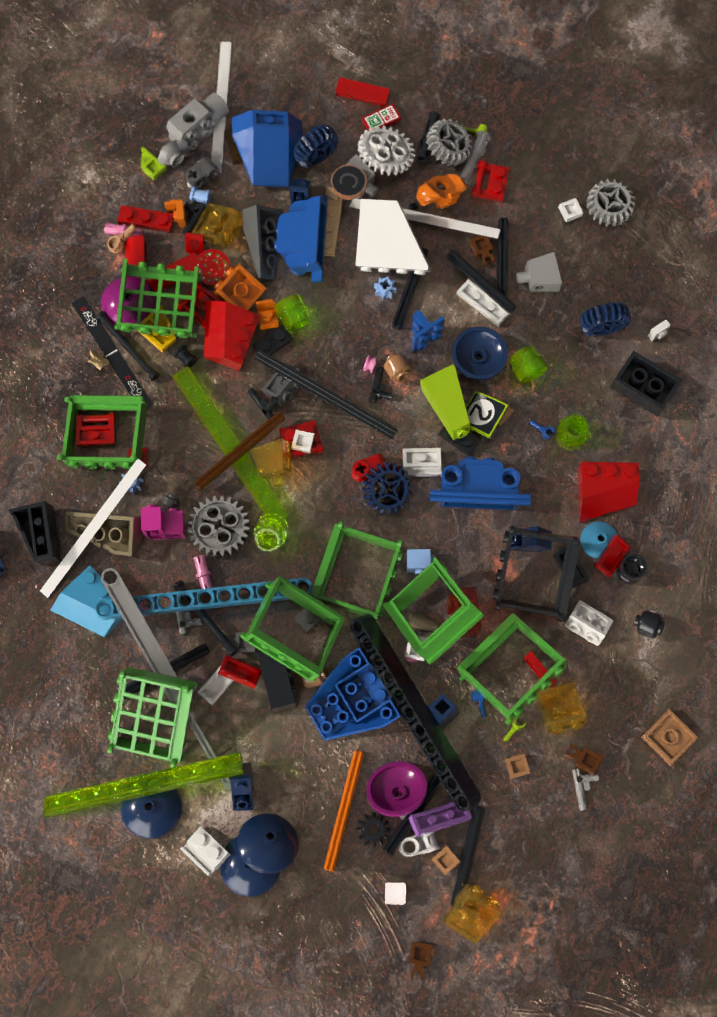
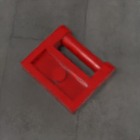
[472,161,509,202]
[178,283,222,329]
[76,412,116,447]
[279,420,323,461]

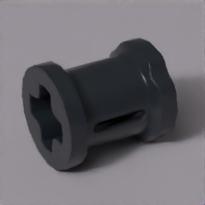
[173,345,197,370]

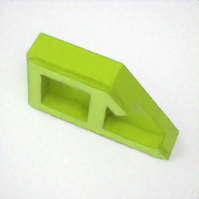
[141,146,167,181]

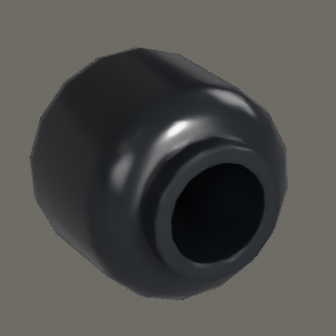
[634,610,665,639]

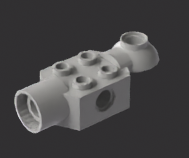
[158,92,229,167]

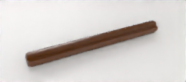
[194,412,285,490]

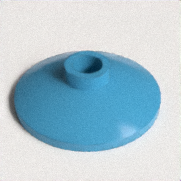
[580,522,618,559]

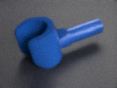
[530,420,555,439]
[472,691,487,718]

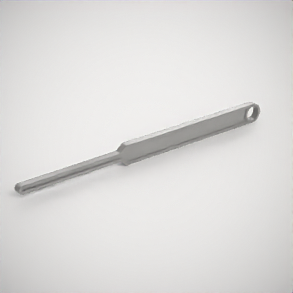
[101,568,231,790]

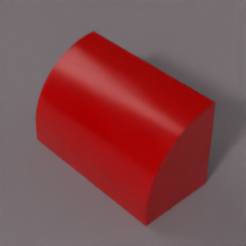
[125,235,147,265]

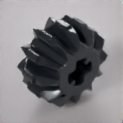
[356,812,391,848]

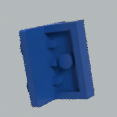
[411,309,445,353]

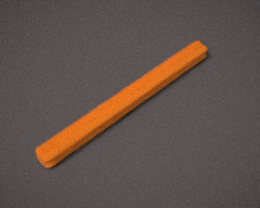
[324,750,364,872]

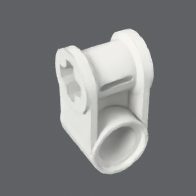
[399,831,441,857]

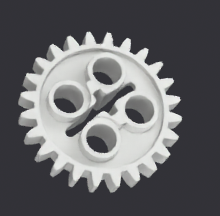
[358,125,415,176]

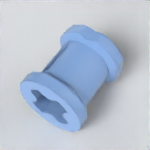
[189,186,212,206]

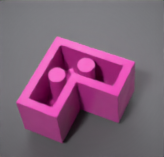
[141,504,185,540]

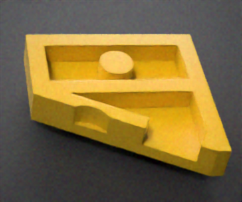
[138,305,176,353]

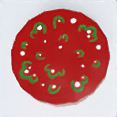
[194,249,231,286]

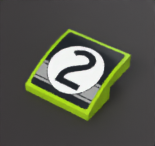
[466,391,508,439]

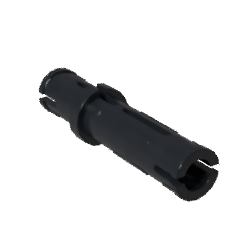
[416,111,440,162]

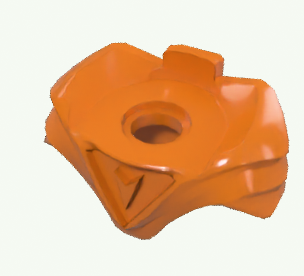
[416,174,467,209]

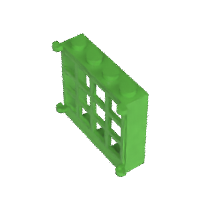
[114,259,202,338]
[107,666,198,768]

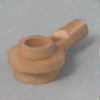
[107,223,137,254]

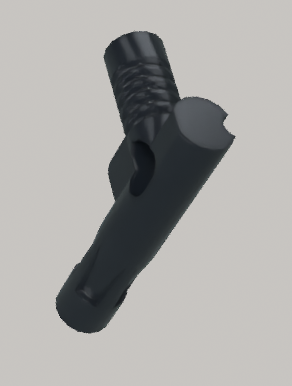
[181,202,207,235]
[369,366,393,403]
[247,388,278,420]

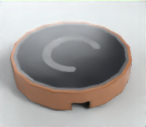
[331,165,367,200]

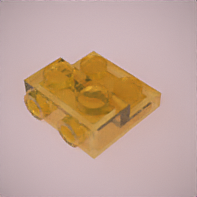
[192,203,243,248]
[537,682,587,735]
[442,884,502,944]

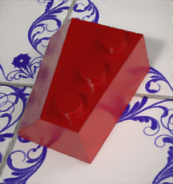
[204,301,260,371]
[578,462,640,523]

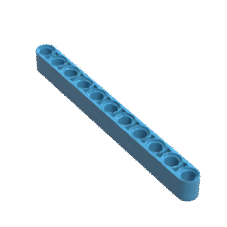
[96,578,312,620]

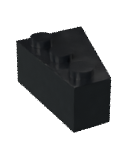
[8,501,61,565]

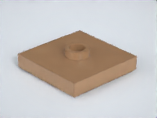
[641,708,699,766]

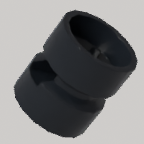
[616,554,647,585]

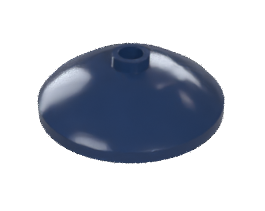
[452,327,508,380]
[120,776,182,839]
[237,813,299,874]
[220,836,280,897]

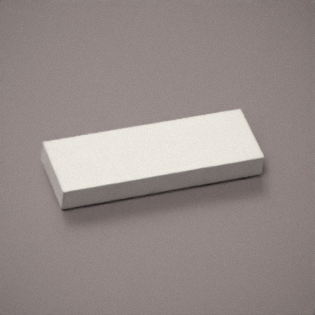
[456,279,510,327]

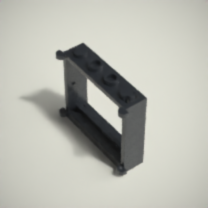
[492,526,581,622]

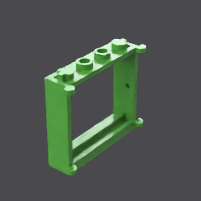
[57,395,148,470]
[310,520,404,621]
[240,576,345,682]
[457,613,568,725]

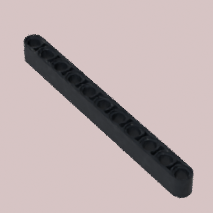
[350,614,481,812]

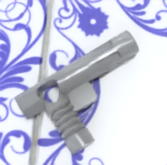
[176,598,202,635]
[572,769,599,811]

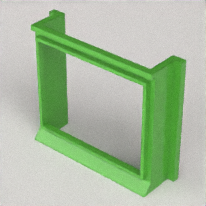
[382,557,484,665]

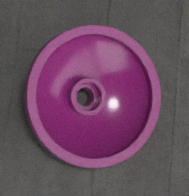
[101,277,156,325]
[366,761,427,817]

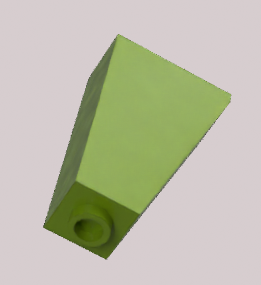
[420,364,470,440]

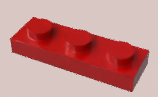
[117,205,174,233]

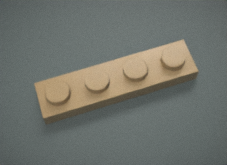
[324,187,343,257]

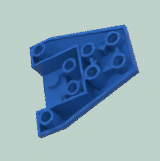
[232,110,303,187]
[305,647,401,741]

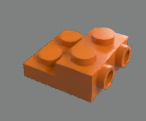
[213,264,266,310]

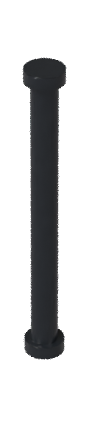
[96,311,160,381]
[173,580,239,657]

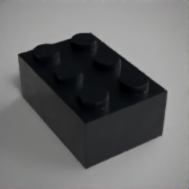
[610,351,682,417]
[257,650,299,714]

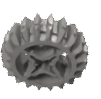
[426,118,473,166]
[586,179,635,227]

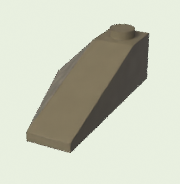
[65,511,144,556]

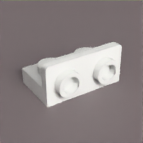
[564,600,613,646]

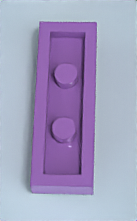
[409,802,472,837]

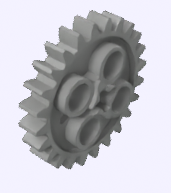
[187,495,250,558]

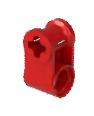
[351,453,386,482]

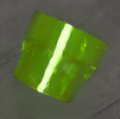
[274,294,310,331]
[509,346,548,384]
[556,414,589,450]
[254,514,288,552]

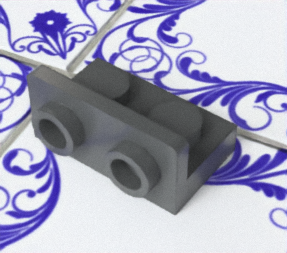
[261,362,302,408]

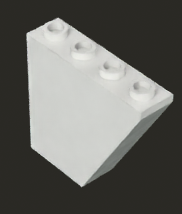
[356,199,431,275]

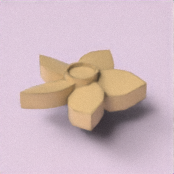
[88,350,110,370]

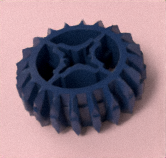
[293,124,339,168]
[580,302,631,337]
[361,462,413,514]

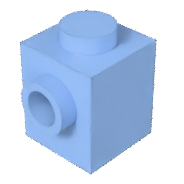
[406,549,434,575]

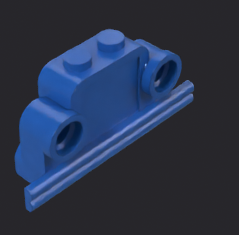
[274,195,328,283]
[430,457,531,511]

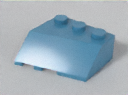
[50,565,124,638]

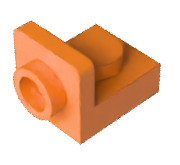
[165,199,187,228]
[256,299,279,330]

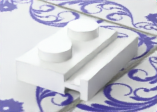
[402,448,442,477]
[180,826,230,877]

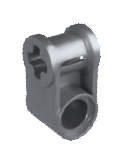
[185,156,220,189]

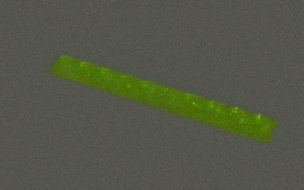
[172,366,289,528]
[43,752,244,818]

